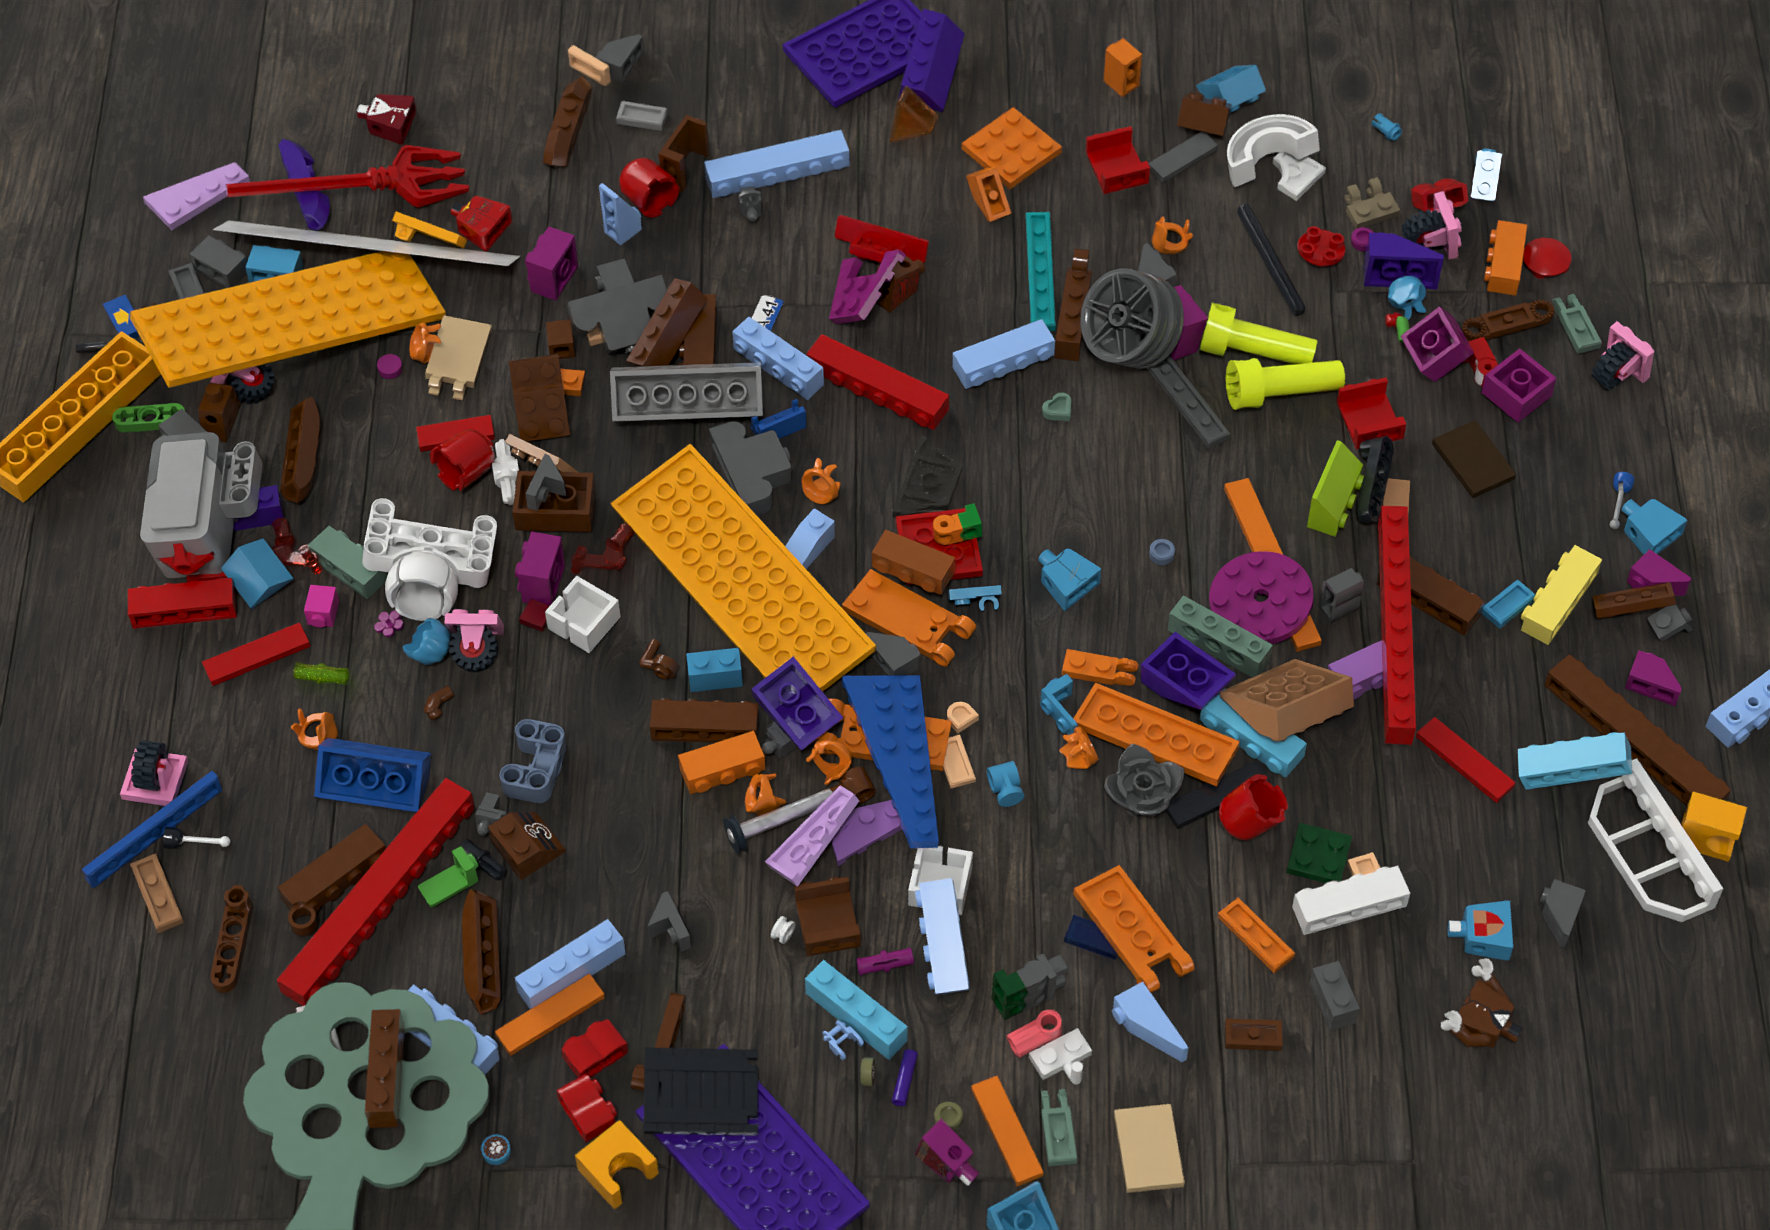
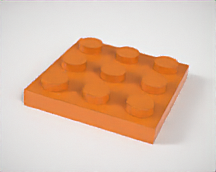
[962,107,1062,189]

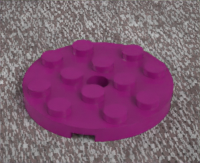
[1209,551,1314,644]

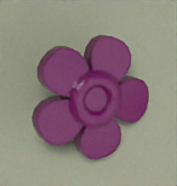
[374,610,404,637]

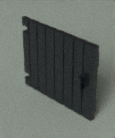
[643,1047,758,1135]

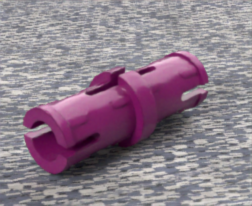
[856,947,914,976]

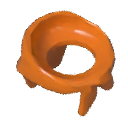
[1152,217,1193,254]
[409,323,441,363]
[802,458,841,504]
[291,709,338,750]
[1059,727,1099,769]
[806,740,853,785]
[745,774,786,816]

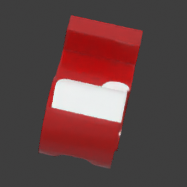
[1461,337,1498,387]

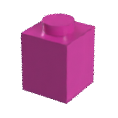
[304,585,339,628]

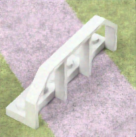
[1588,758,1723,922]

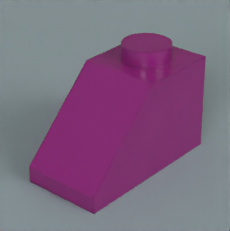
[1627,549,1692,596]
[1625,650,1682,706]

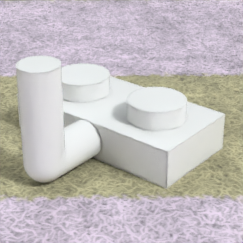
[1029,1028,1092,1084]

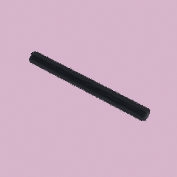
[1237,203,1306,316]

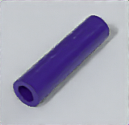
[892,1049,918,1106]

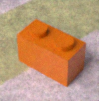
[1104,38,1142,97]

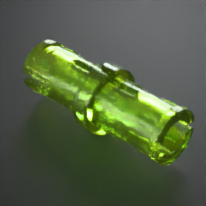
[293,662,349,685]

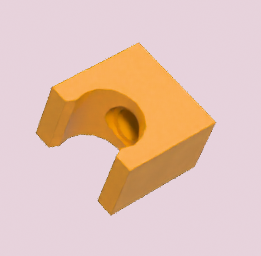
[1681,792,1747,862]
[575,1120,659,1210]

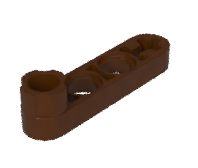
[210,885,253,993]
[631,992,686,1092]

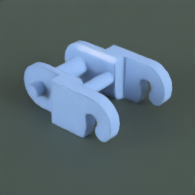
[822,1020,864,1061]

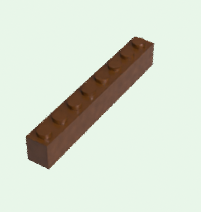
[1544,654,1731,807]

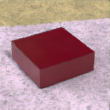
[519,599,550,632]

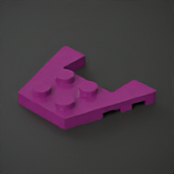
[829,250,906,324]

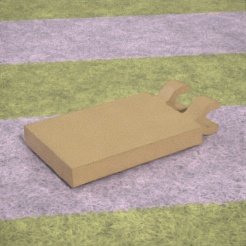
[425,315,491,400]

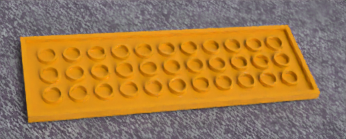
[130,251,446,388]
[610,444,877,692]

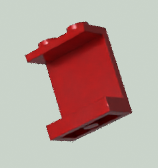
[1085,126,1150,194]
[1336,378,1406,449]

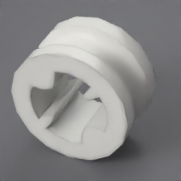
[771,916,795,944]

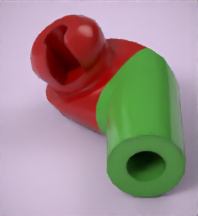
[1385,312,1409,343]

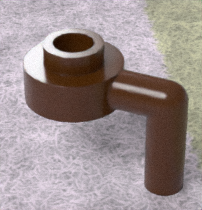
[639,639,679,680]

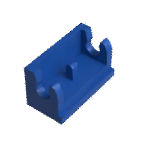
[751,399,806,439]

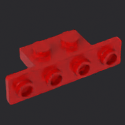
[835,215,929,264]

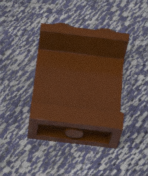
[659,115,709,193]
[794,877,861,956]

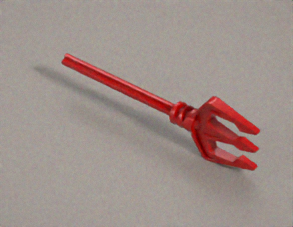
[226,145,469,207]

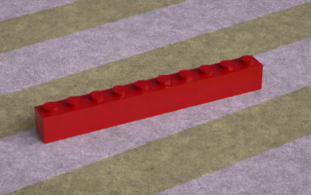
[1378,506,1416,745]
[277,778,474,1006]

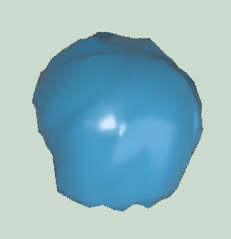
[403,618,450,665]

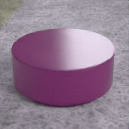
[1351,227,1374,251]
[377,354,403,379]

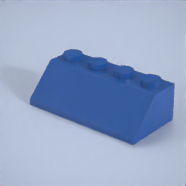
[314,738,431,812]

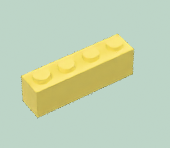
[1521,545,1602,645]

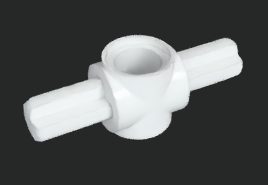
[492,439,519,505]

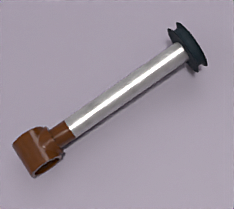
[723,767,876,855]

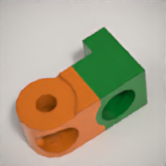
[933,503,982,545]

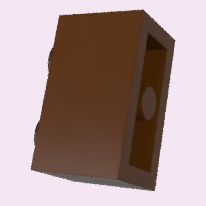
[1177,92,1232,136]

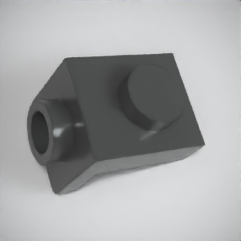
[1647,604,1693,642]

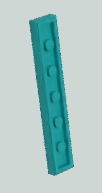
[1026,212,1056,331]

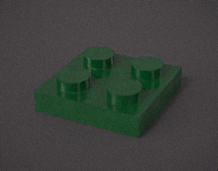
[1286,822,1352,883]

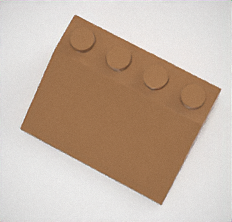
[1220,659,1354,741]

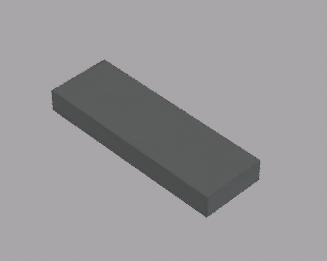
[1148,131,1218,183]

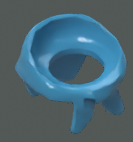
[1388,276,1426,320]

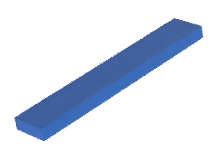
[82,771,222,888]

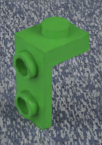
[418,846,478,908]

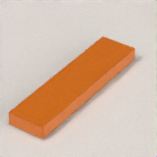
[495,974,605,1056]
[971,1076,1043,1186]

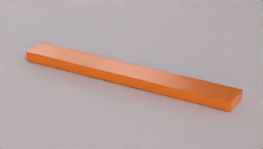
[1224,478,1322,652]

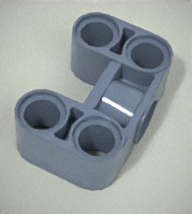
[499,719,567,803]

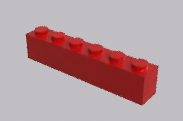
[806,334,949,430]

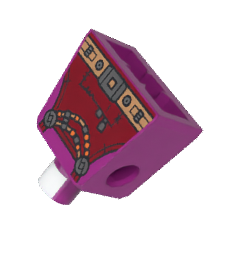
[915,1119,980,1186]

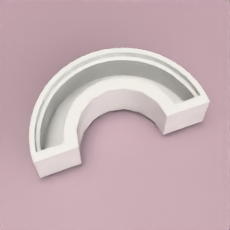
[1227,115,1320,188]

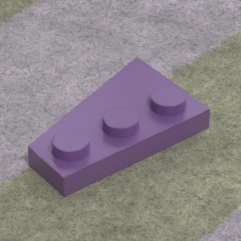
[831,800,902,866]

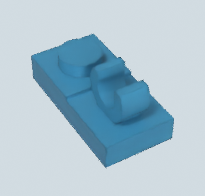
[948,585,1002,611]

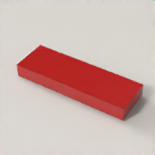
[416,415,495,452]

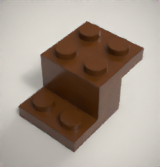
[509,354,570,441]

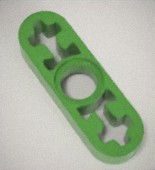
[112,403,185,432]

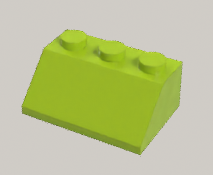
[1307,440,1364,537]

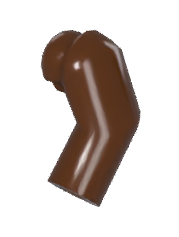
[423,685,454,720]

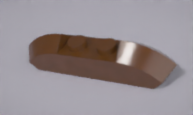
[543,76,593,166]
[280,397,320,503]
[462,889,501,1015]

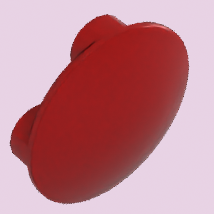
[1297,226,1346,266]
[1523,238,1571,279]

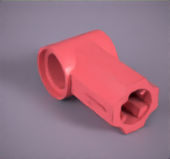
[1007,1010,1062,1058]

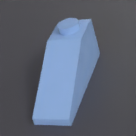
[599,183,642,245]
[785,508,835,569]
[1112,982,1188,1062]

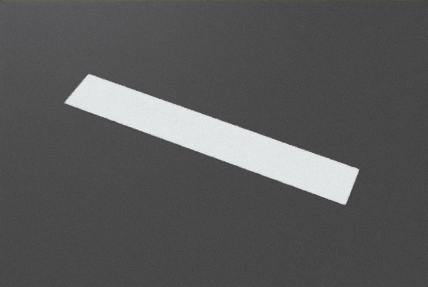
[213,221,520,266]

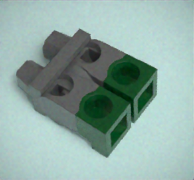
[991,953,1067,1021]

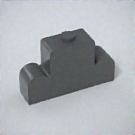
[566,275,667,355]
[709,422,792,516]

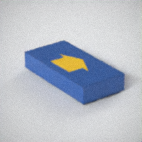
[103,295,140,338]

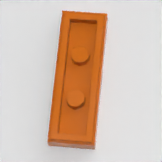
[1218,897,1295,973]

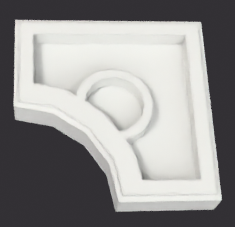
[1273,152,1326,201]

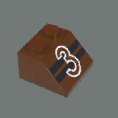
[488,812,566,880]

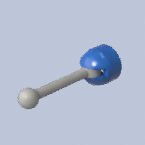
[1609,472,1635,529]

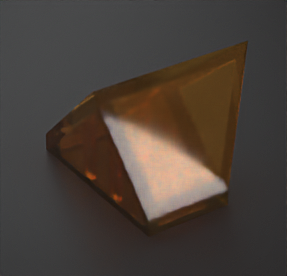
[889,86,939,143]

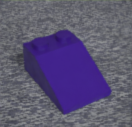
[1364,232,1444,290]
[1141,632,1236,710]
[752,656,843,751]

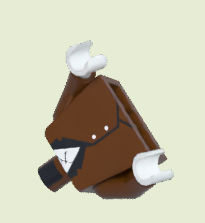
[1441,959,1523,1048]

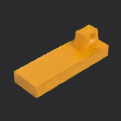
[393,212,467,249]

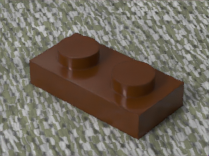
[1225,1018,1282,1051]

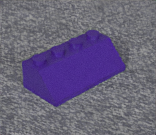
[898,8,965,112]

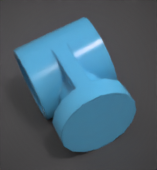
[987,761,1024,807]

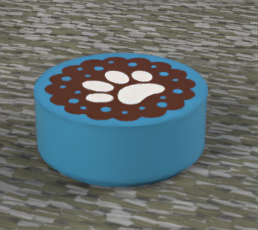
[481,1134,511,1165]

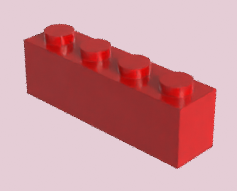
[128,578,237,629]

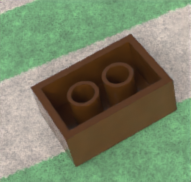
[512,471,596,532]

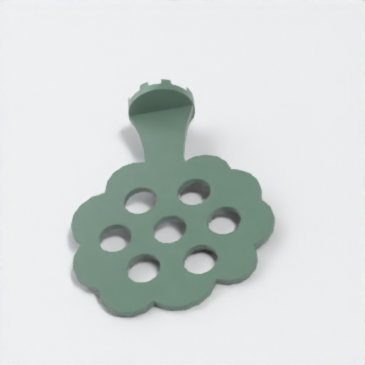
[243,983,489,1230]

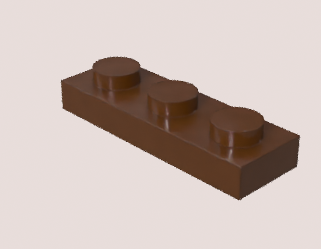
[1592,582,1676,618]

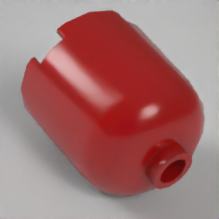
[619,157,680,218]
[430,429,495,491]
[1219,774,1288,840]

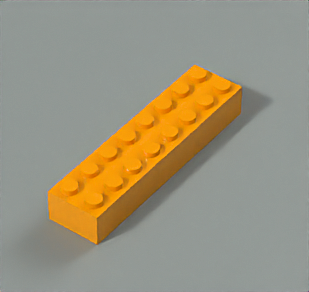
[0,331,161,503]

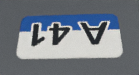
[752,295,783,331]

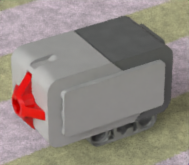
[140,432,262,578]

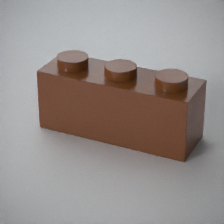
[872,529,955,595]

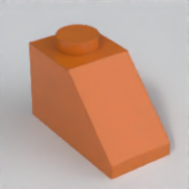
[966,168,1011,222]

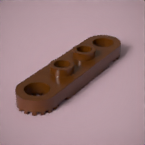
[1461,299,1555,341]

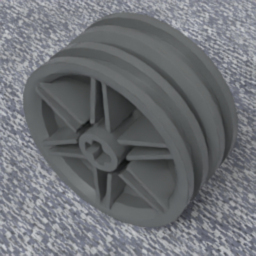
[1080,268,1184,369]

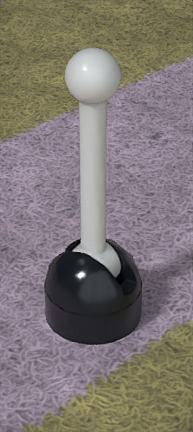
[163,827,230,849]

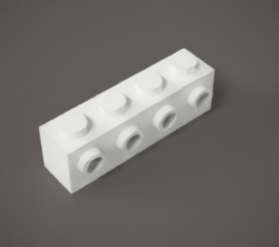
[1292,866,1410,935]

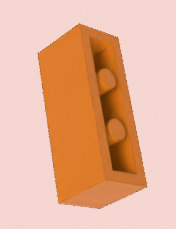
[1484,220,1527,296]
[678,731,765,794]

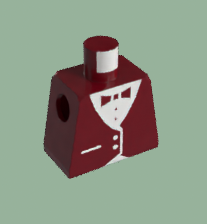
[357,94,417,145]

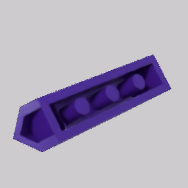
[278,139,330,231]

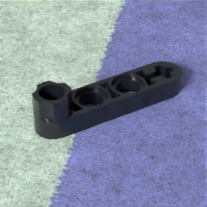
[1357,436,1394,524]

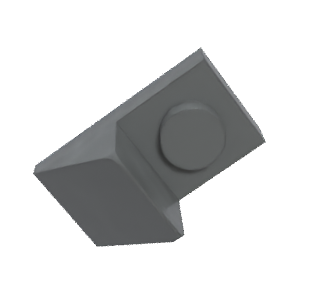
[526,454,566,511]
[648,891,691,952]

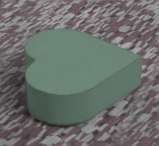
[1042,392,1071,421]

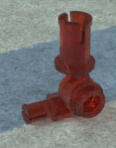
[272,518,322,574]
[571,523,634,574]

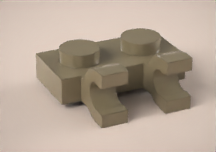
[1345,177,1400,229]

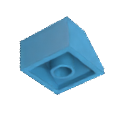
[1196,65,1266,112]

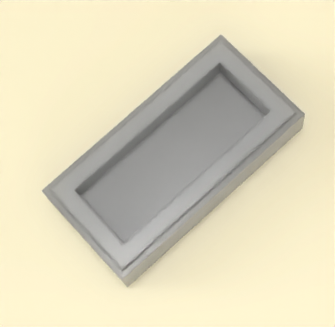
[616,101,668,131]

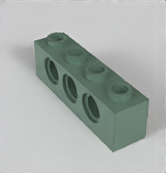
[1168,595,1273,677]

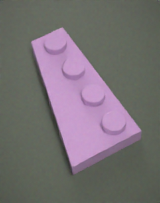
[143,162,250,230]
[765,786,859,887]

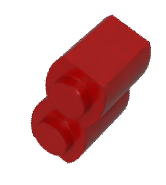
[1411,178,1468,212]
[561,1019,628,1078]
[556,1074,617,1143]

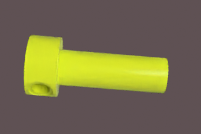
[1199,302,1317,364]
[1226,358,1345,410]

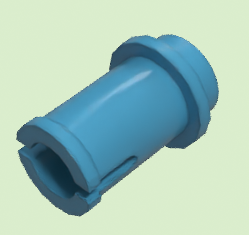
[1371,113,1402,141]

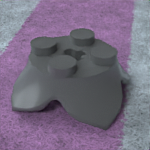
[1104,743,1184,816]

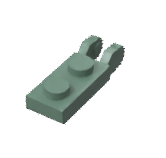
[1553,294,1602,354]
[1041,1089,1077,1166]

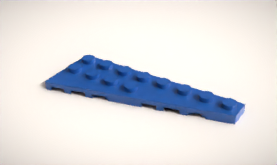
[842,675,939,848]

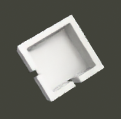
[545,576,621,653]
[908,846,973,915]

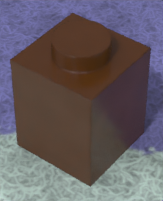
[546,320,575,359]

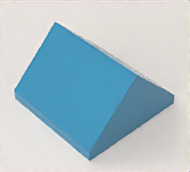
[221,539,294,610]
[987,1181,1059,1230]

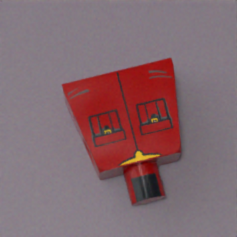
[451,196,512,252]

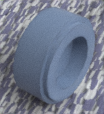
[1149,539,1175,565]

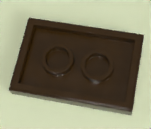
[1432,420,1517,498]

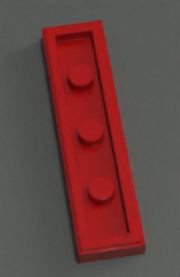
[202,622,310,686]
[1416,717,1516,803]

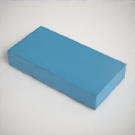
[1482,579,1535,629]

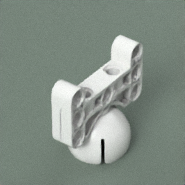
[362,498,497,621]

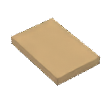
[1114,1104,1184,1193]

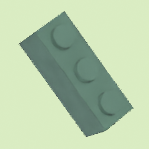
[308,526,388,599]

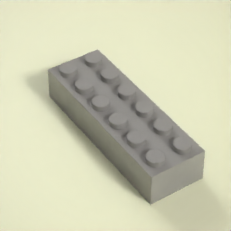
[610,362,763,421]

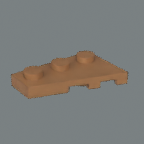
[505,434,578,472]

